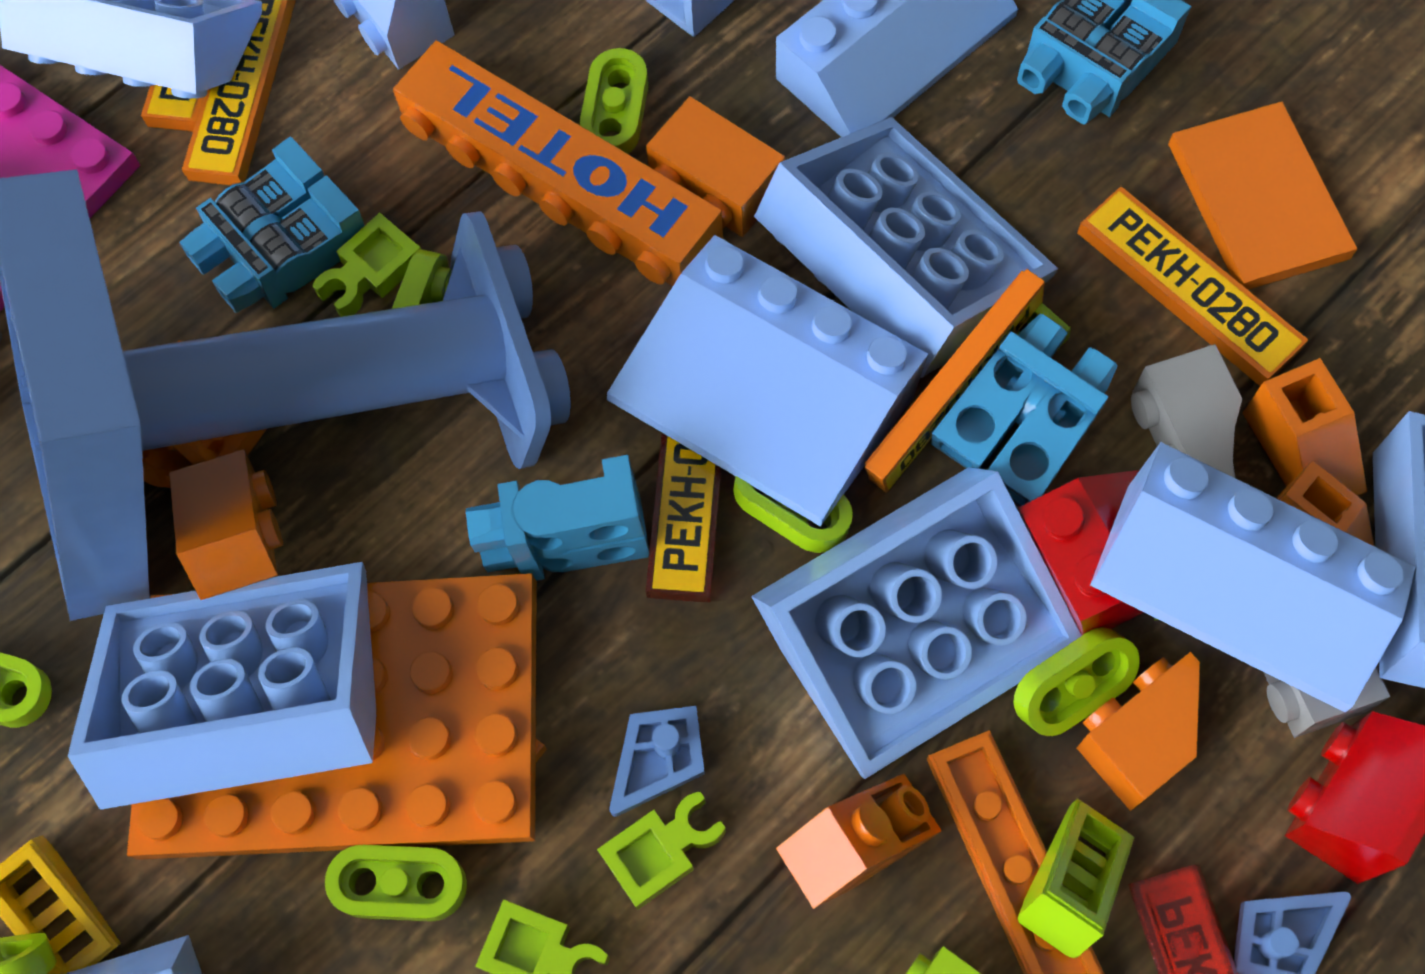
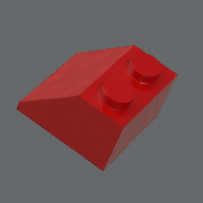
[1018,470,1144,635]
[1284,711,1425,884]

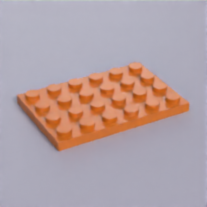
[127,573,537,860]

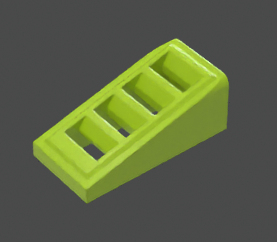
[1018,798,1134,958]

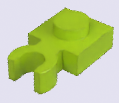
[313,212,421,317]
[597,792,726,910]
[475,899,610,974]

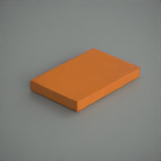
[1168,102,1357,290]

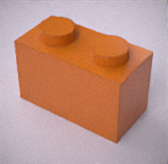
[646,96,785,237]
[169,449,283,600]

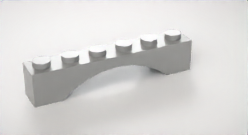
[1131,344,1390,738]

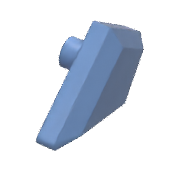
[609,706,705,817]
[1232,892,1351,974]

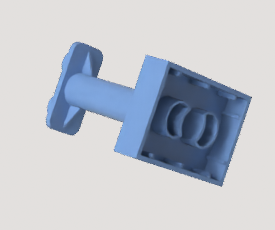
[0,169,570,621]

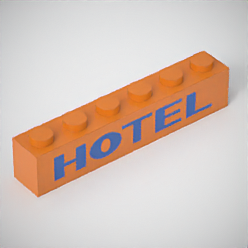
[393,40,723,286]

